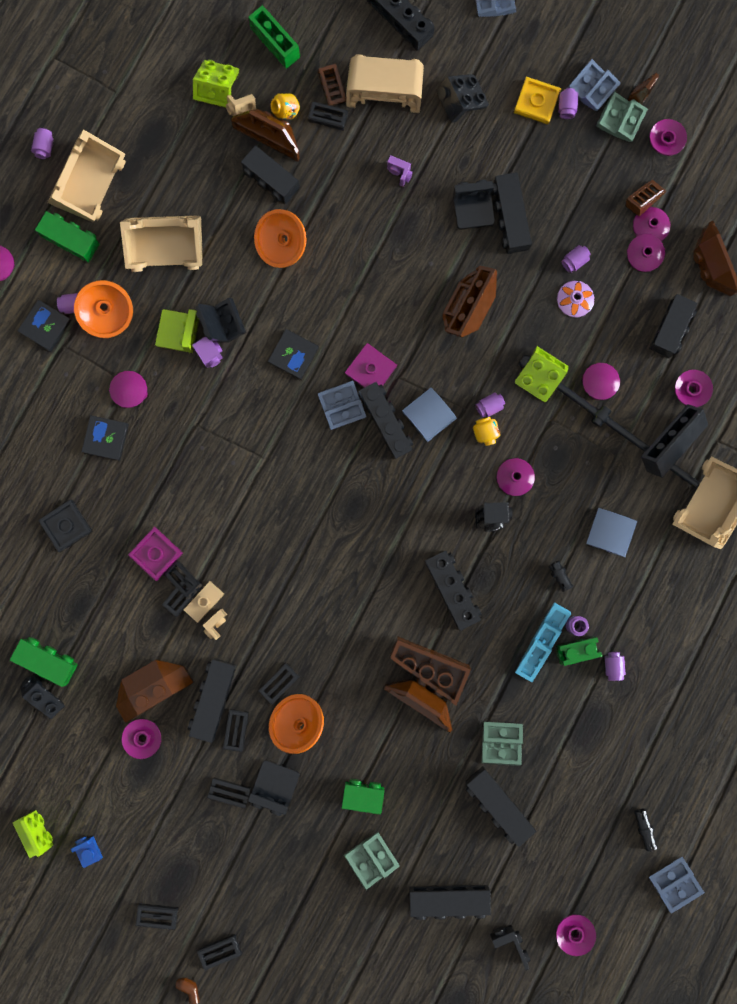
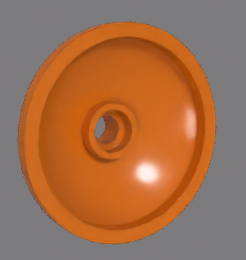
[254,209,306,268]
[74,280,133,338]
[269,694,324,754]

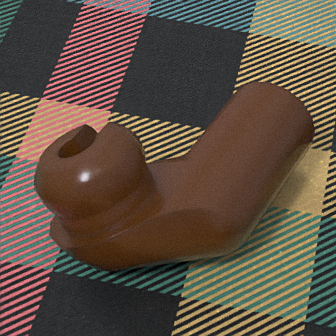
[175,977,200,1004]

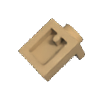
[226,94,256,116]
[203,609,227,640]

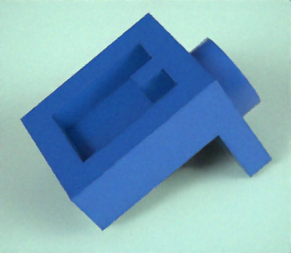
[71,836,103,868]

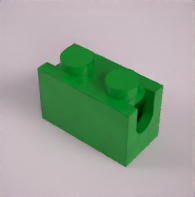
[555,636,602,666]
[342,779,385,815]

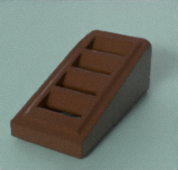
[318,64,346,106]
[628,73,659,105]
[625,180,666,216]

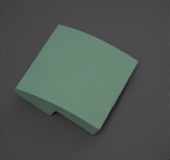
[596,92,648,142]
[481,722,523,766]
[343,832,400,890]

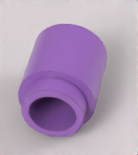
[558,88,578,119]
[31,128,54,159]
[561,245,591,273]
[57,293,78,314]
[475,392,505,418]
[566,616,589,636]
[604,652,626,681]

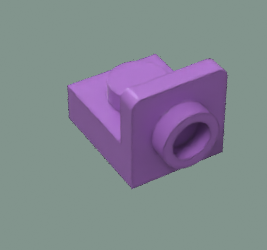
[387,155,413,187]

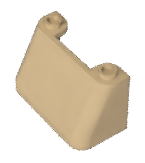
[346,54,424,113]
[47,130,126,222]
[120,216,202,272]
[672,456,737,549]

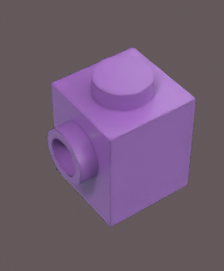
[192,337,223,368]

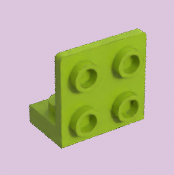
[193,60,239,107]
[155,309,199,353]
[515,346,568,402]
[13,810,53,858]

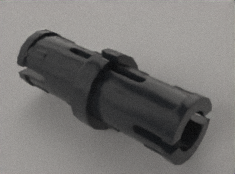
[634,808,658,852]

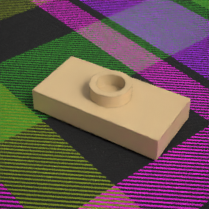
[184,581,224,623]

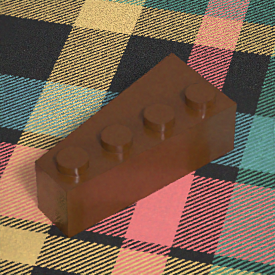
[390,636,471,706]

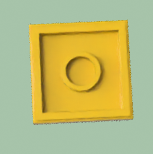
[514,77,561,124]

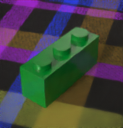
[248,5,300,69]
[35,211,100,263]
[10,637,78,687]

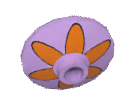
[557,281,594,318]

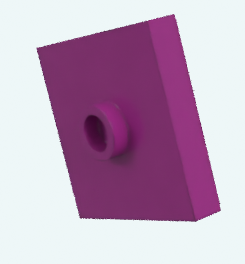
[345,343,397,388]
[128,527,183,581]

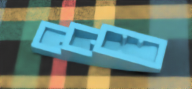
[515,603,571,682]

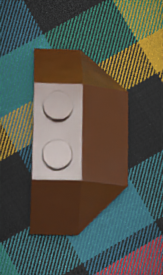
[231,109,300,161]
[693,221,737,296]
[443,265,497,337]
[116,660,194,723]
[384,678,452,732]

